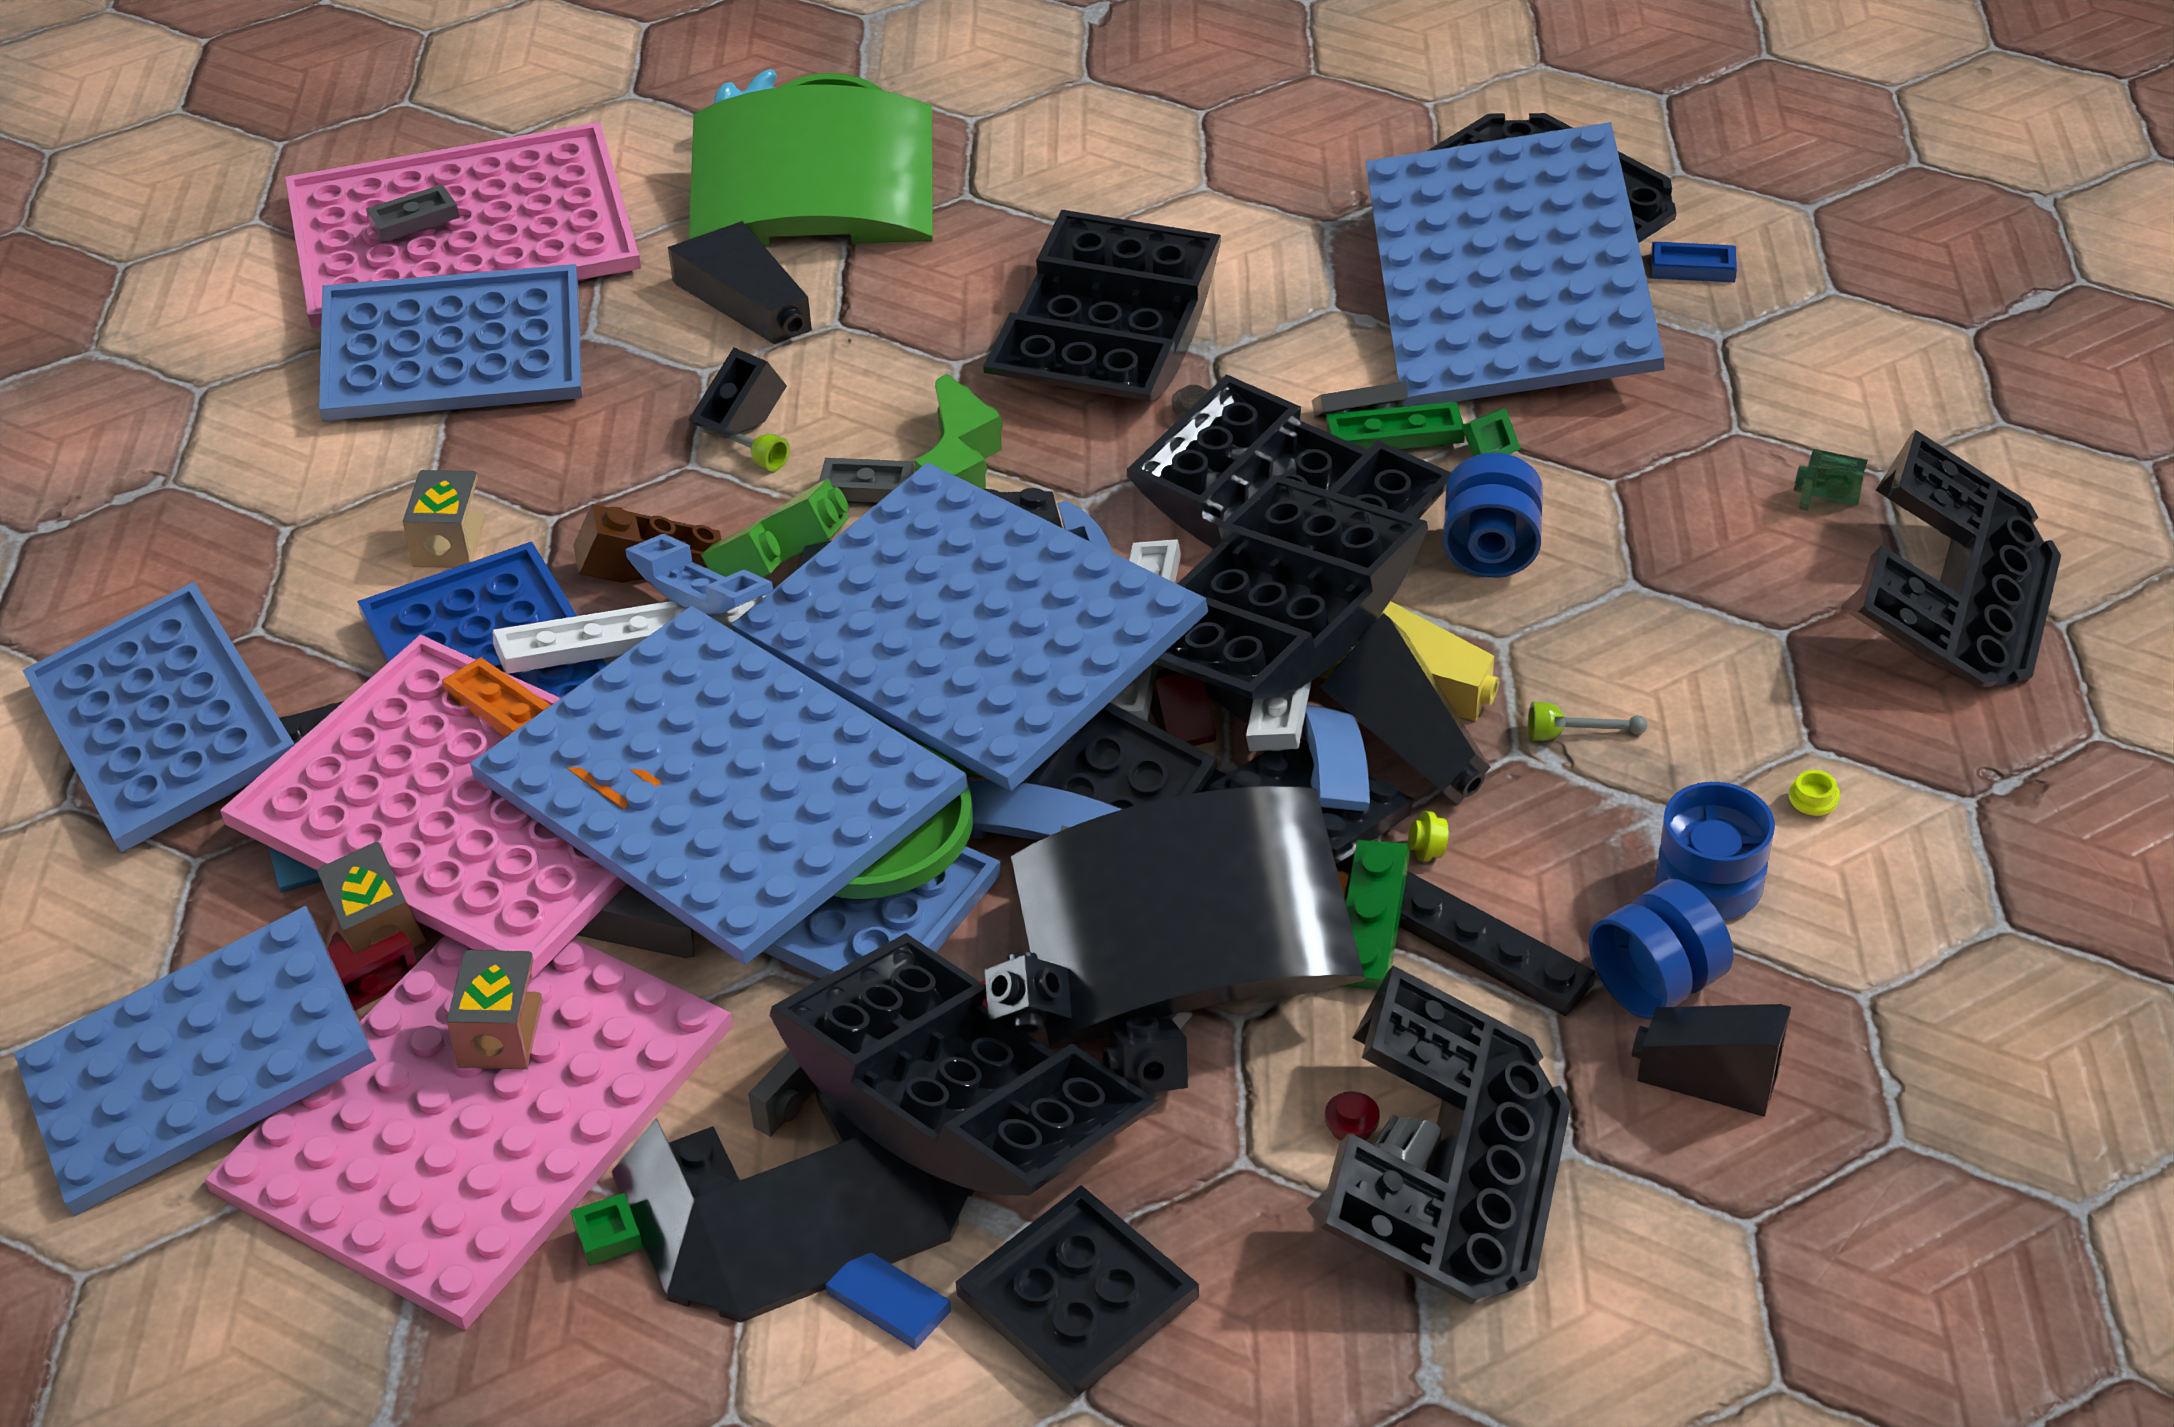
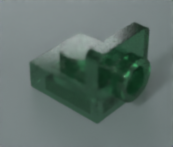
[1794,449,1868,511]

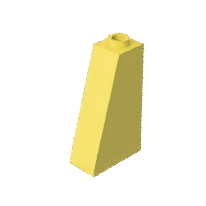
[1319,601,1499,722]

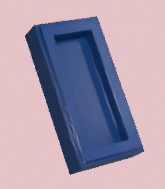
[1651,242,1737,282]
[826,1253,951,1350]

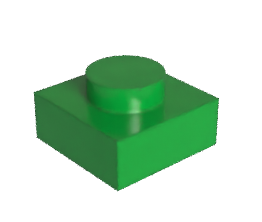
[1461,408,1521,456]
[570,1193,643,1266]

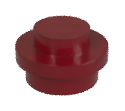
[1325,1091,1380,1141]

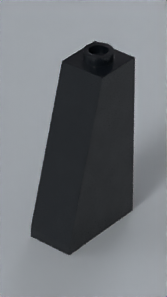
[668,221,812,344]
[1320,613,1491,805]

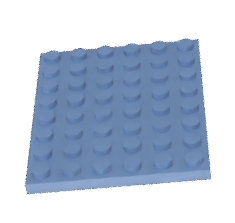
[1366,122,1665,407]
[731,462,1208,792]
[470,606,968,965]

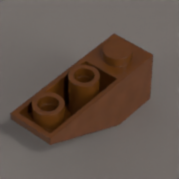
[573,504,722,583]

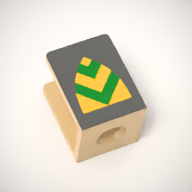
[402,470,486,568]

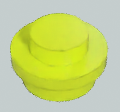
[1789,770,1840,816]
[1408,811,1449,862]

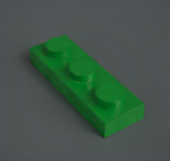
[1326,402,1465,450]
[1342,840,1410,989]

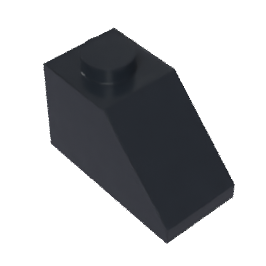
[689,347,787,438]

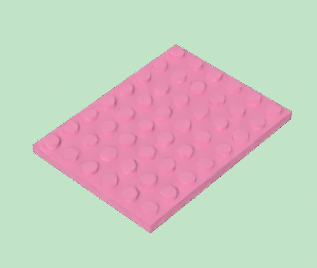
[285,122,641,329]
[220,635,627,979]
[205,935,733,1331]

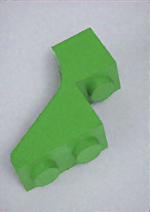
[914,374,1003,489]
[701,478,849,577]

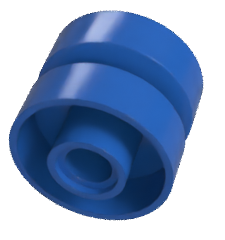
[1443,453,1543,578]
[1655,782,1775,920]
[1589,879,1733,1020]

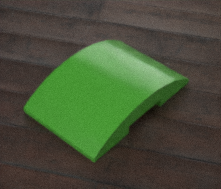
[689,85,933,247]

